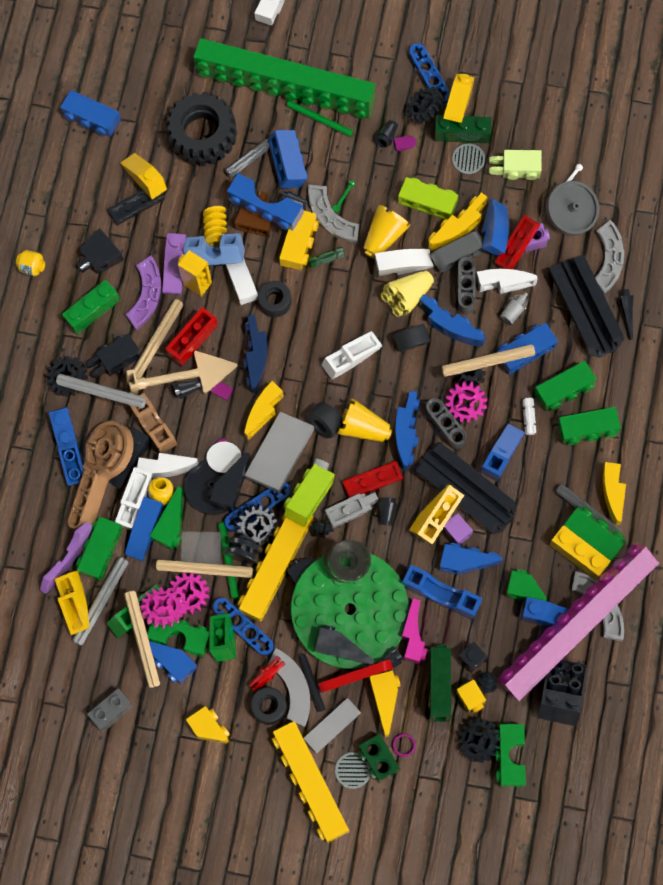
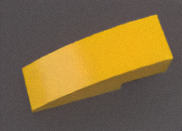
[245,381,284,441]
[602,462,626,526]
[55,571,89,635]

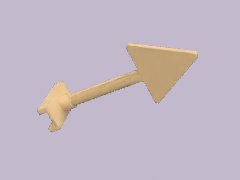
[125,351,238,395]

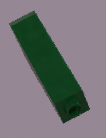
[430,644,451,722]

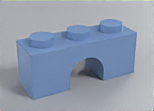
[183,233,245,265]

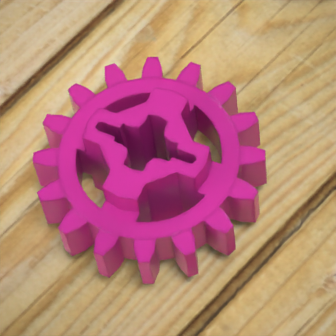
[446,381,487,423]
[170,572,210,615]
[141,587,184,629]

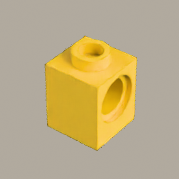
[456,680,486,713]

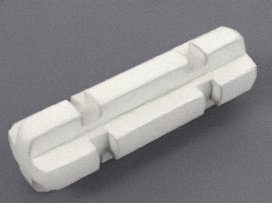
[522,398,536,435]

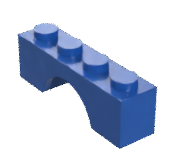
[227,173,304,231]
[402,565,483,620]

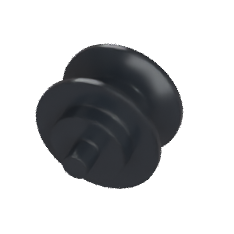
[310,518,334,539]
[477,672,498,693]

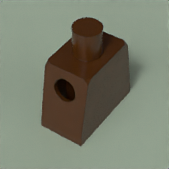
[235,191,272,238]

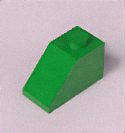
[506,569,547,601]
[210,613,236,662]

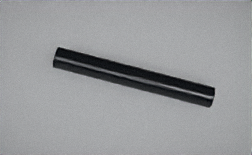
[298,654,326,712]

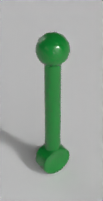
[332,180,355,213]

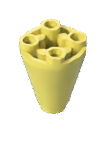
[381,271,434,318]

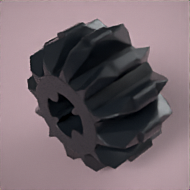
[453,358,486,391]

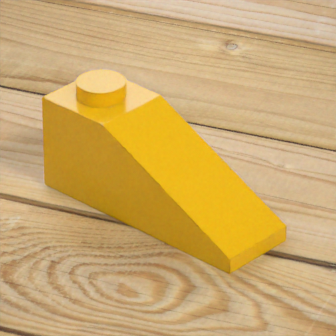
[443,74,474,123]
[120,153,167,200]
[409,484,464,544]
[370,670,401,737]

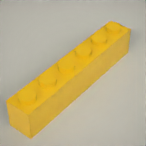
[238,513,313,622]
[272,721,349,843]

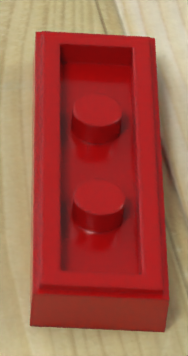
[495,214,540,270]
[342,461,403,498]

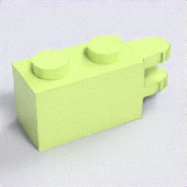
[489,150,541,180]

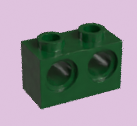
[358,734,400,783]

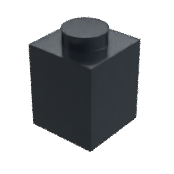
[458,642,487,673]

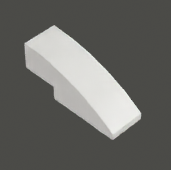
[255,0,285,26]
[375,249,434,276]
[225,258,258,305]
[476,269,537,294]
[322,331,382,380]
[137,453,198,478]
[115,467,153,531]

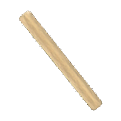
[133,299,183,379]
[442,345,535,377]
[156,560,253,578]
[124,591,160,688]

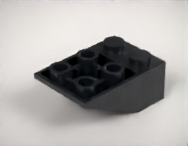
[537,660,588,727]

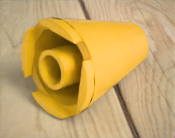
[363,205,410,259]
[337,398,392,442]

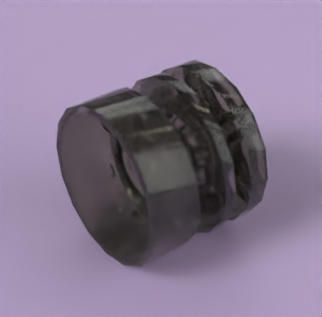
[324,540,371,583]

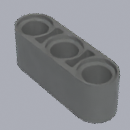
[431,231,485,272]
[458,257,475,314]
[426,398,466,450]

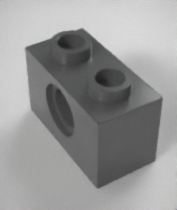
[87,688,134,732]

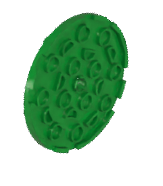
[291,550,409,669]

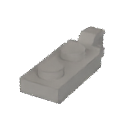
[325,492,379,528]

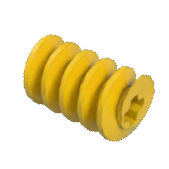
[203,206,227,247]

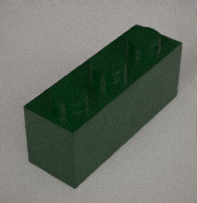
[435,115,491,143]

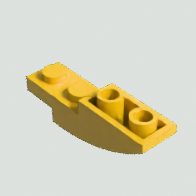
[428,193,487,251]

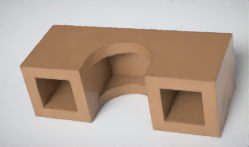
[129,393,177,454]

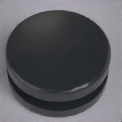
[224,537,263,565]

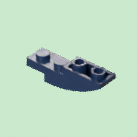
[243,315,267,394]

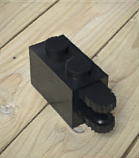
[86,333,141,378]

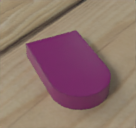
[394,136,416,151]
[211,382,233,401]

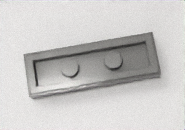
[303,698,361,754]

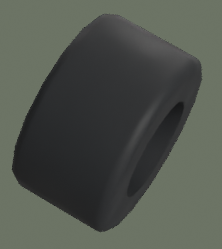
[258,281,292,318]
[393,324,430,352]
[307,402,344,439]
[250,687,287,725]

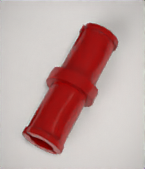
[249,656,286,692]

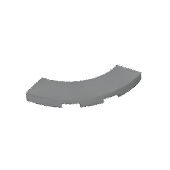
[308,185,359,243]
[595,220,624,295]
[571,572,624,642]
[268,648,310,727]

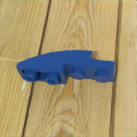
[419,294,485,347]
[395,391,420,471]
[49,408,85,486]

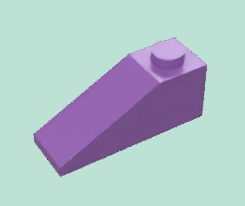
[163,233,187,295]

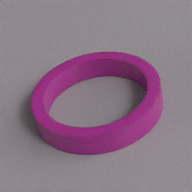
[393,734,416,757]

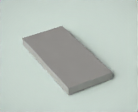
[245,412,314,493]

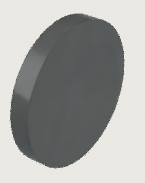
[546,181,599,235]

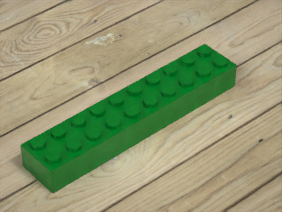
[194,38,375,119]

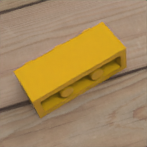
[280,211,319,271]
[178,250,212,297]
[550,525,611,580]

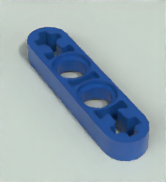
[409,43,450,106]
[225,483,291,532]
[213,598,274,656]

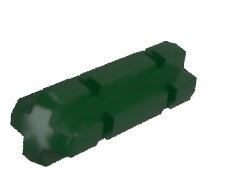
[309,247,345,268]

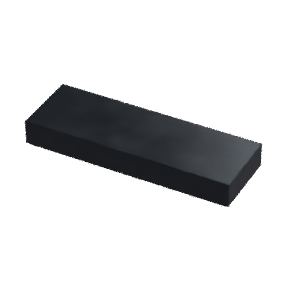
[107,189,165,226]

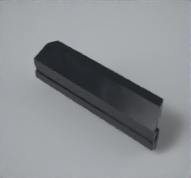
[548,254,624,358]
[413,442,517,534]

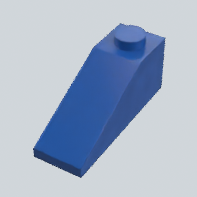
[521,597,569,627]

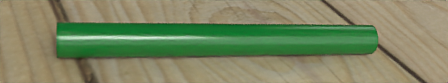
[286,100,354,137]
[218,523,239,599]

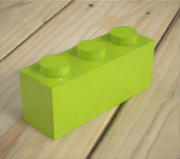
[398,177,458,219]
[284,464,335,527]

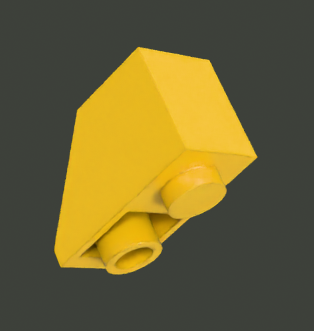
[186,706,230,744]

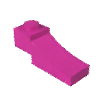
[402,598,428,664]

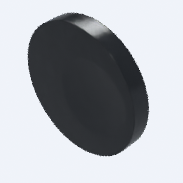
[184,460,240,515]

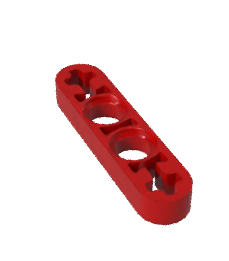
[318,659,393,693]

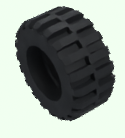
[166,92,237,166]

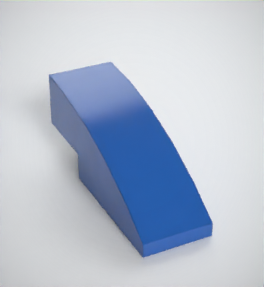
[481,199,509,256]
[125,497,164,561]

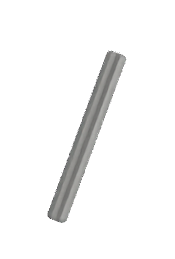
[56,374,146,408]
[73,557,128,645]

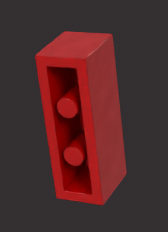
[165,307,218,367]

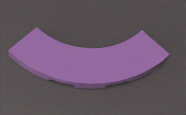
[125,255,161,331]
[40,522,93,594]

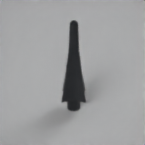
[619,289,634,340]

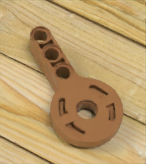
[68,421,133,530]

